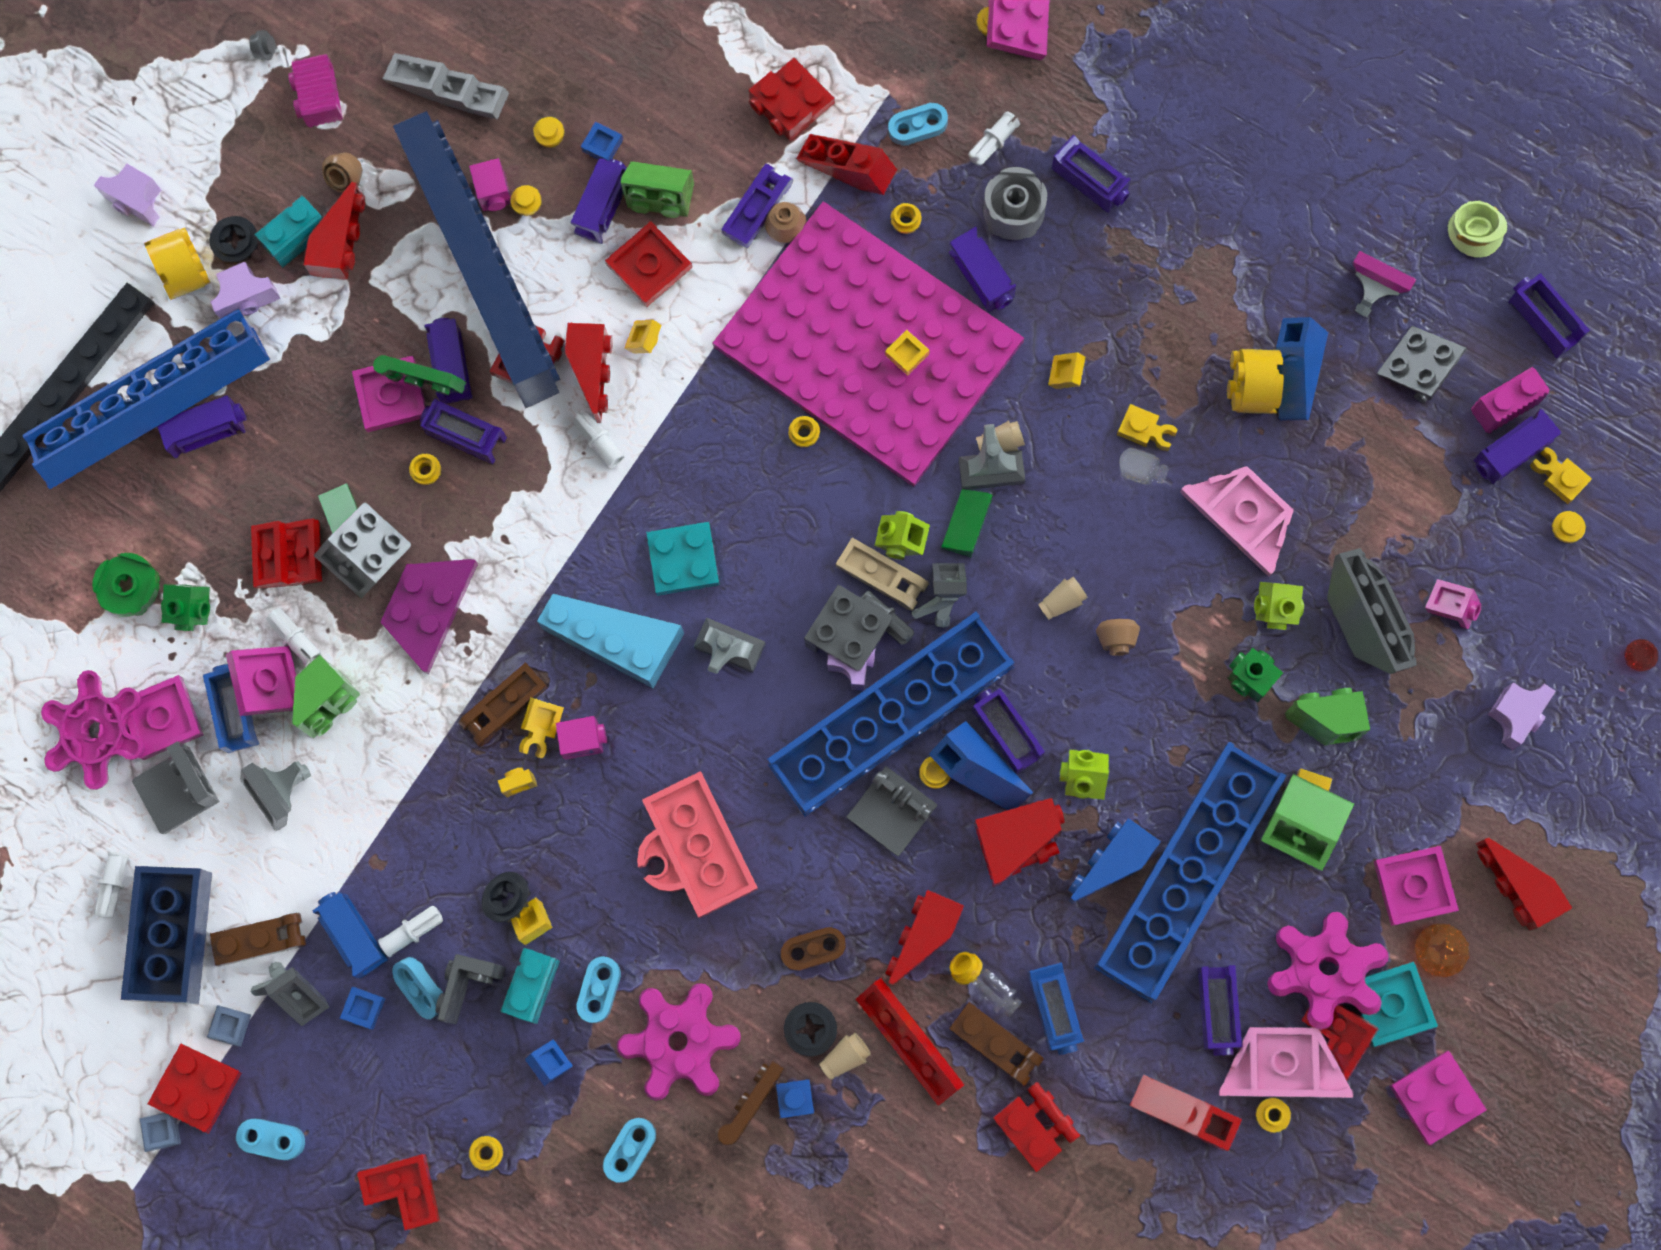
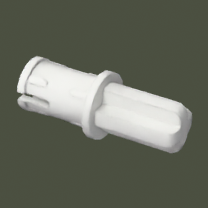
[968,112,1020,166]
[573,411,625,469]
[266,608,321,666]
[94,851,129,918]
[378,906,443,958]

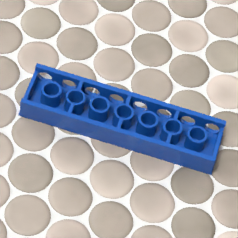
[23,308,271,489]
[767,612,1015,817]
[1094,742,1287,1003]

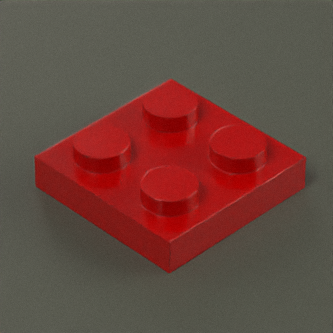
[605,221,693,307]
[147,1043,242,1134]

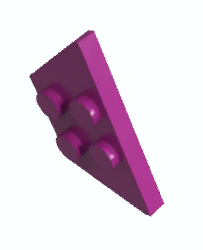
[381,559,478,674]

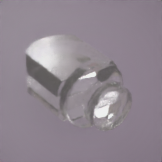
[1119,448,1169,485]
[972,968,1022,1017]

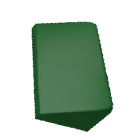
[941,489,992,558]

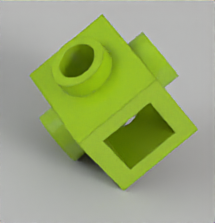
[874,511,930,560]
[1254,582,1304,630]
[1059,750,1109,800]

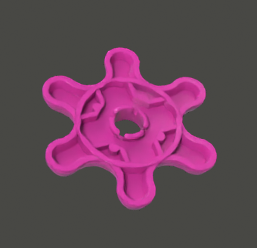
[41,670,145,790]
[1267,912,1389,1029]
[617,983,741,1101]

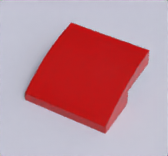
[251,518,322,588]

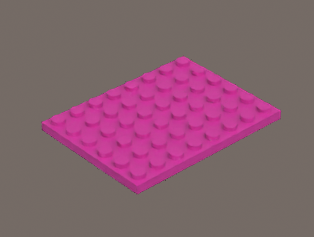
[712,201,1024,487]

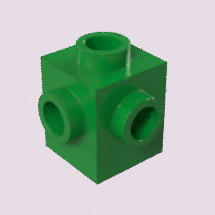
[161,584,210,631]
[1227,648,1283,703]

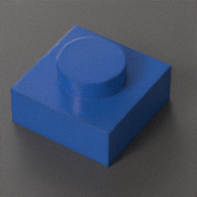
[580,121,623,161]
[340,986,386,1030]
[525,1039,573,1086]
[776,1079,814,1118]

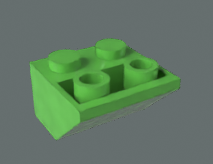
[621,161,694,218]
[292,655,361,738]
[1285,688,1370,746]
[1261,774,1354,871]

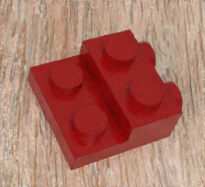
[748,57,835,142]

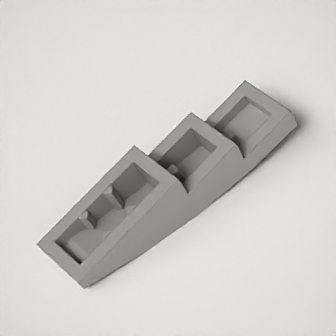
[383,53,509,120]

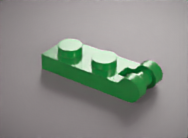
[373,355,466,395]

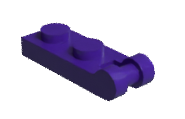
[721,164,793,249]

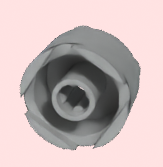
[983,167,1047,240]

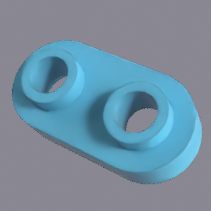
[888,103,948,146]
[392,957,443,1019]
[577,957,621,1023]
[603,1118,656,1183]
[236,1119,305,1160]

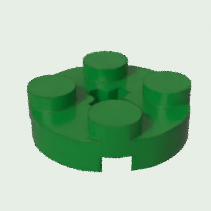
[92,553,160,617]

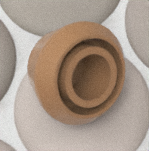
[322,153,363,193]
[765,202,807,243]
[1096,619,1140,656]

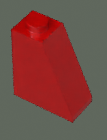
[974,798,1065,887]

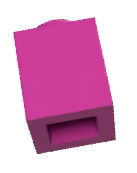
[469,158,511,211]
[556,716,607,760]

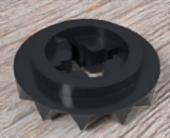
[209,216,258,264]
[482,872,532,924]
[784,1002,837,1056]

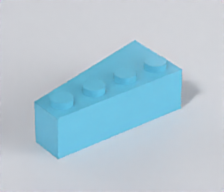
[537,594,685,688]

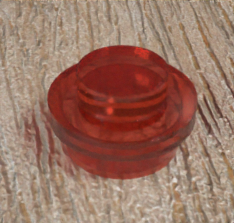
[1624,639,1658,672]

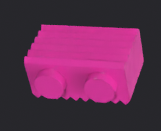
[288,54,343,128]
[1471,367,1550,434]

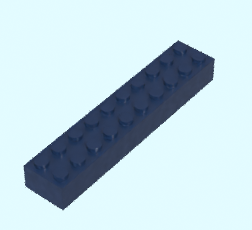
[393,111,561,408]

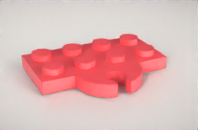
[637,771,758,919]

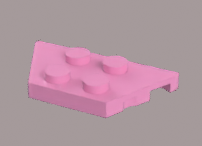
[1180,466,1294,577]
[1219,1027,1353,1098]

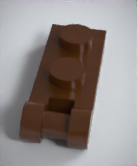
[458,662,548,747]
[210,913,306,967]
[949,1002,1044,1086]
[718,1061,785,1145]

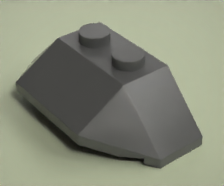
[1327,548,1417,674]

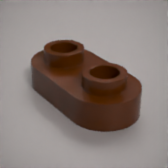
[781,927,846,971]

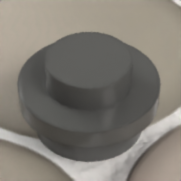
[249,30,276,61]

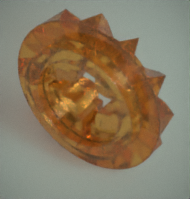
[1415,924,1470,977]

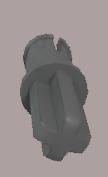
[861,591,914,645]

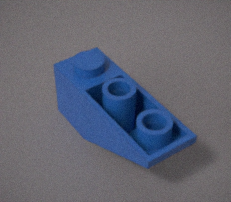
[1276,317,1329,420]
[929,721,1033,810]
[1068,818,1161,904]

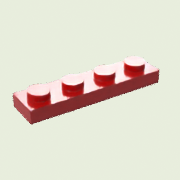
[855,978,965,1106]

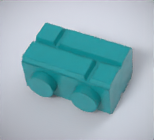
[255,195,323,268]
[500,948,560,1024]

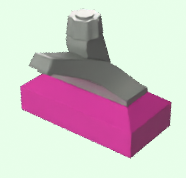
[1353,251,1416,317]

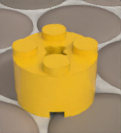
[144,227,211,300]
[1227,349,1284,414]

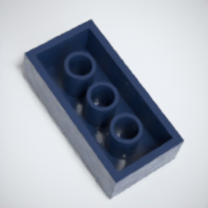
[120,866,212,1004]

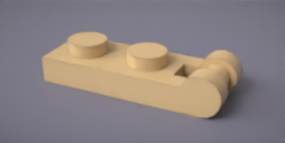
[836,538,929,611]

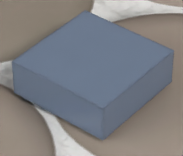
[207,1005,251,1047]
[140,1113,181,1152]

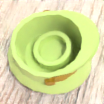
[1448,201,1507,258]

